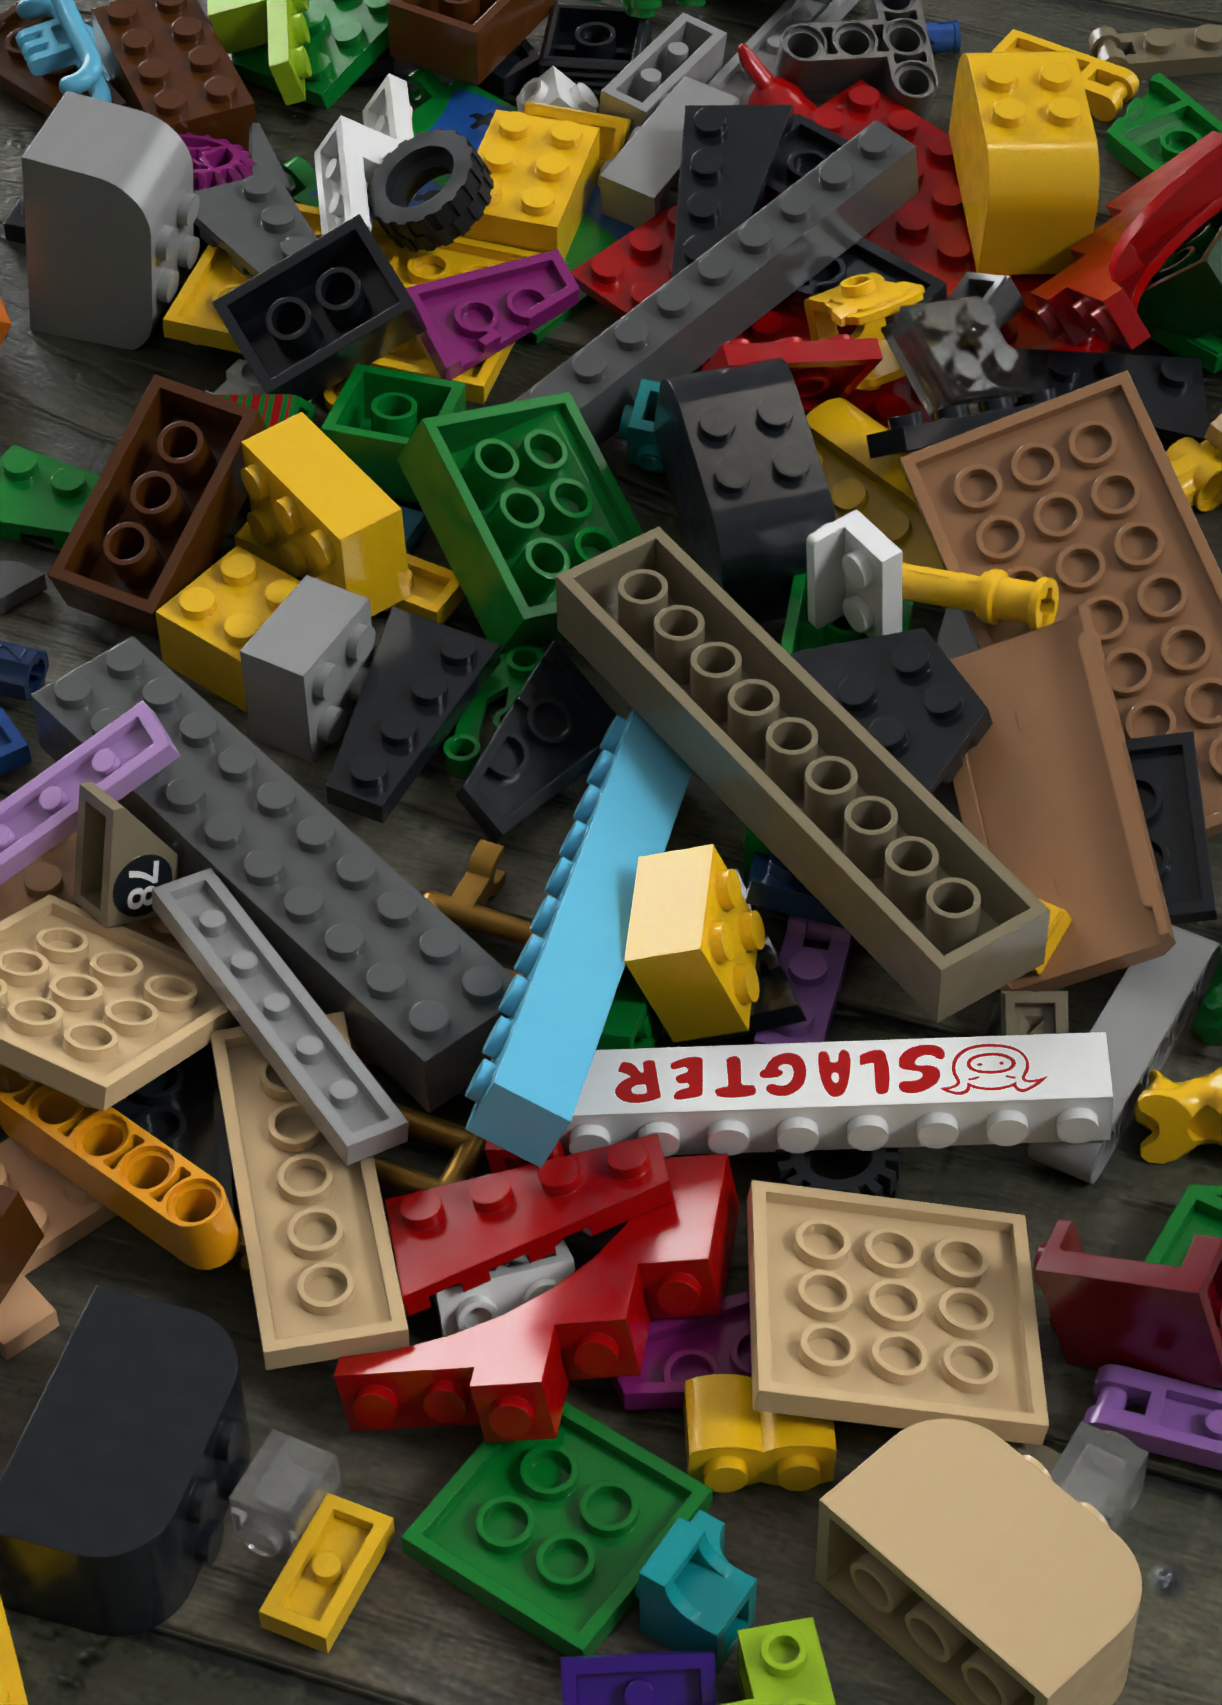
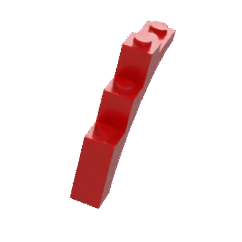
[1030,131,1222,350]
[334,1153,740,1443]

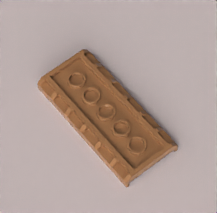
[950,603,1176,992]

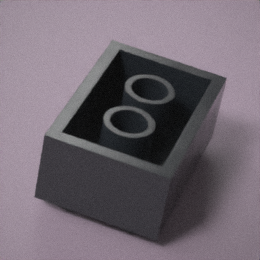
[211,214,427,401]

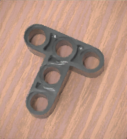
[773,0,938,120]

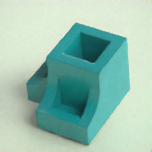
[635,1509,757,1675]

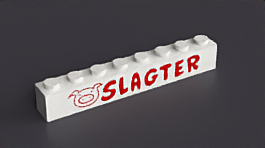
[560,1032,1113,1158]

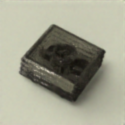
[881,296,1031,421]

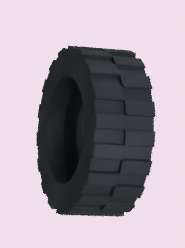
[367,128,494,252]

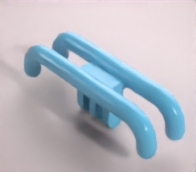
[16,0,112,103]

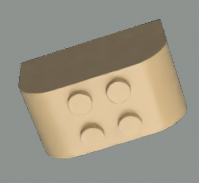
[815,1418,1142,1705]

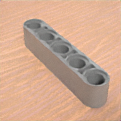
[1027,924,1222,1184]

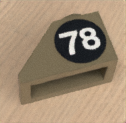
[73,781,180,928]

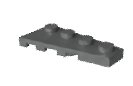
[193,172,317,277]

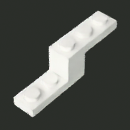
[314,74,416,236]

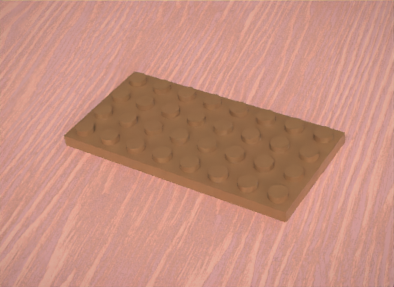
[900,370,1222,838]

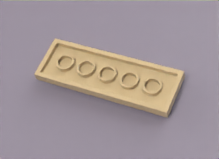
[211,1012,410,1370]

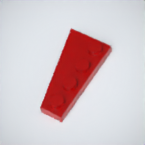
[385,1134,674,1317]

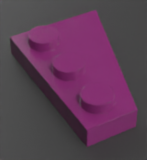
[406,249,580,381]

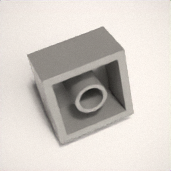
[240,575,376,763]

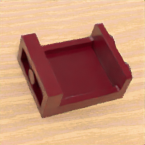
[1033,1219,1222,1388]

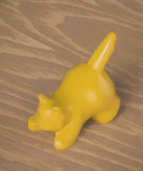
[1133,1067,1222,1164]

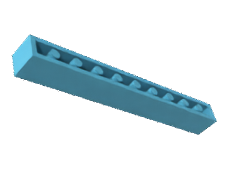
[465,709,692,1168]

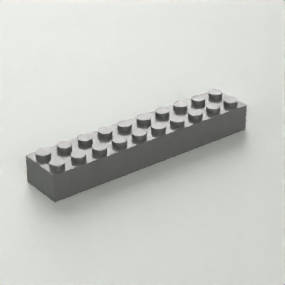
[31,636,514,1113]

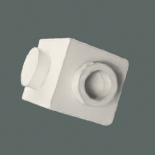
[516,66,599,113]

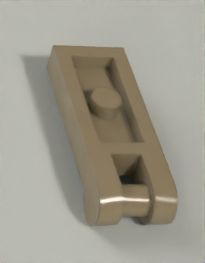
[1088,24,1222,80]

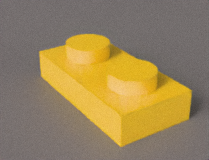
[258,1492,395,1654]

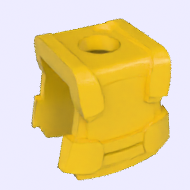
[804,272,938,391]

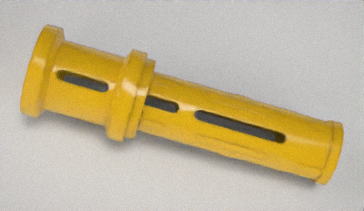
[902,562,1059,631]

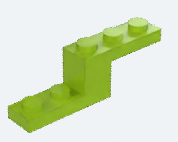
[207,0,312,106]

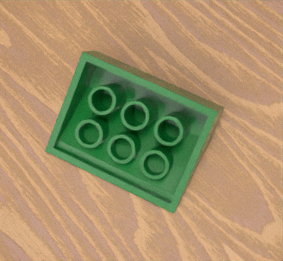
[397,391,644,655]

